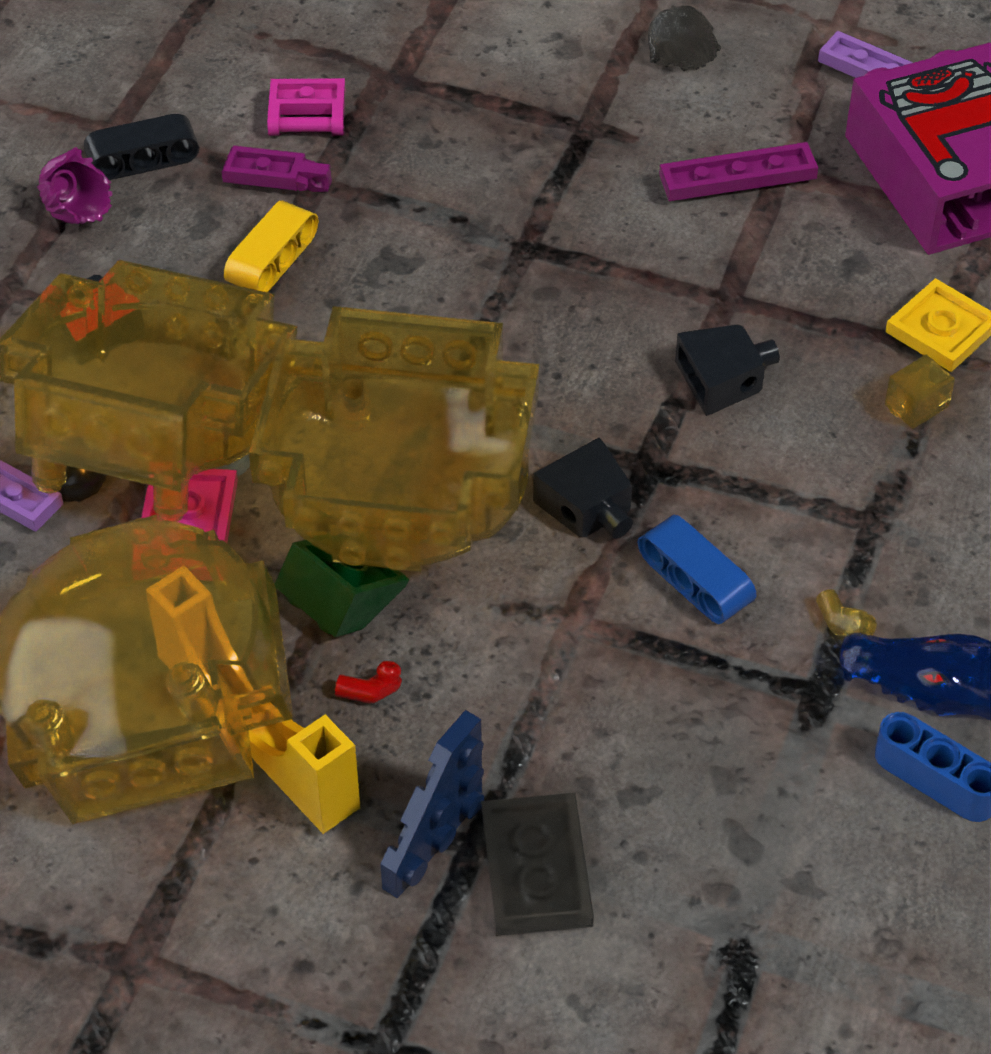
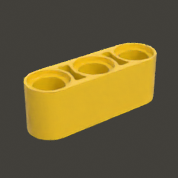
[224,200,319,296]

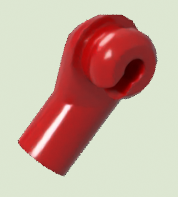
[335,661,402,704]

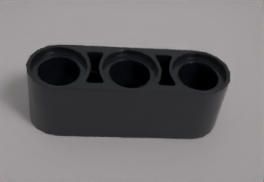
[83,114,200,180]

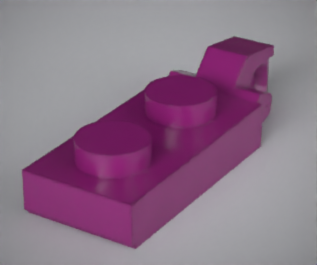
[221,145,332,192]

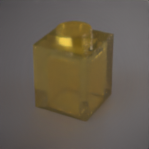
[885,354,955,429]

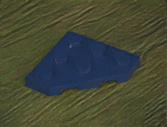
[380,710,484,899]

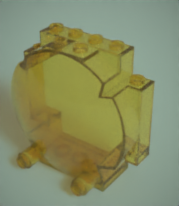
[0,260,298,522]
[249,306,539,572]
[0,515,294,825]

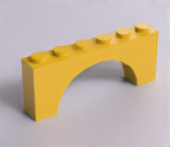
[146,568,360,834]

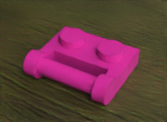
[267,78,346,136]

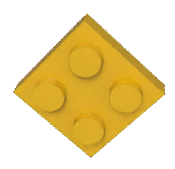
[885,278,991,372]

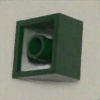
[274,529,409,638]

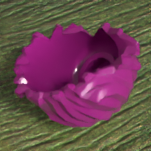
[37,147,113,224]

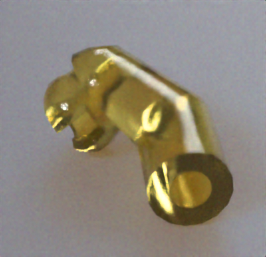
[816,589,877,638]

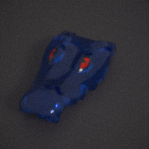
[839,633,991,720]

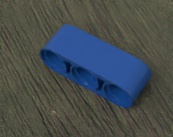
[637,515,757,624]
[875,712,991,822]

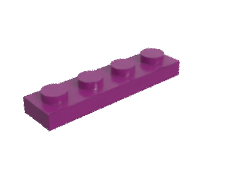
[659,142,818,201]

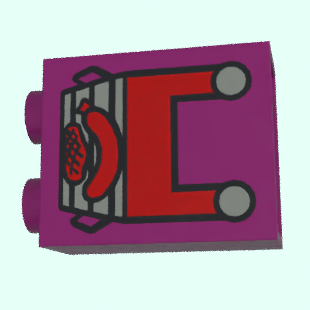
[845,42,991,255]

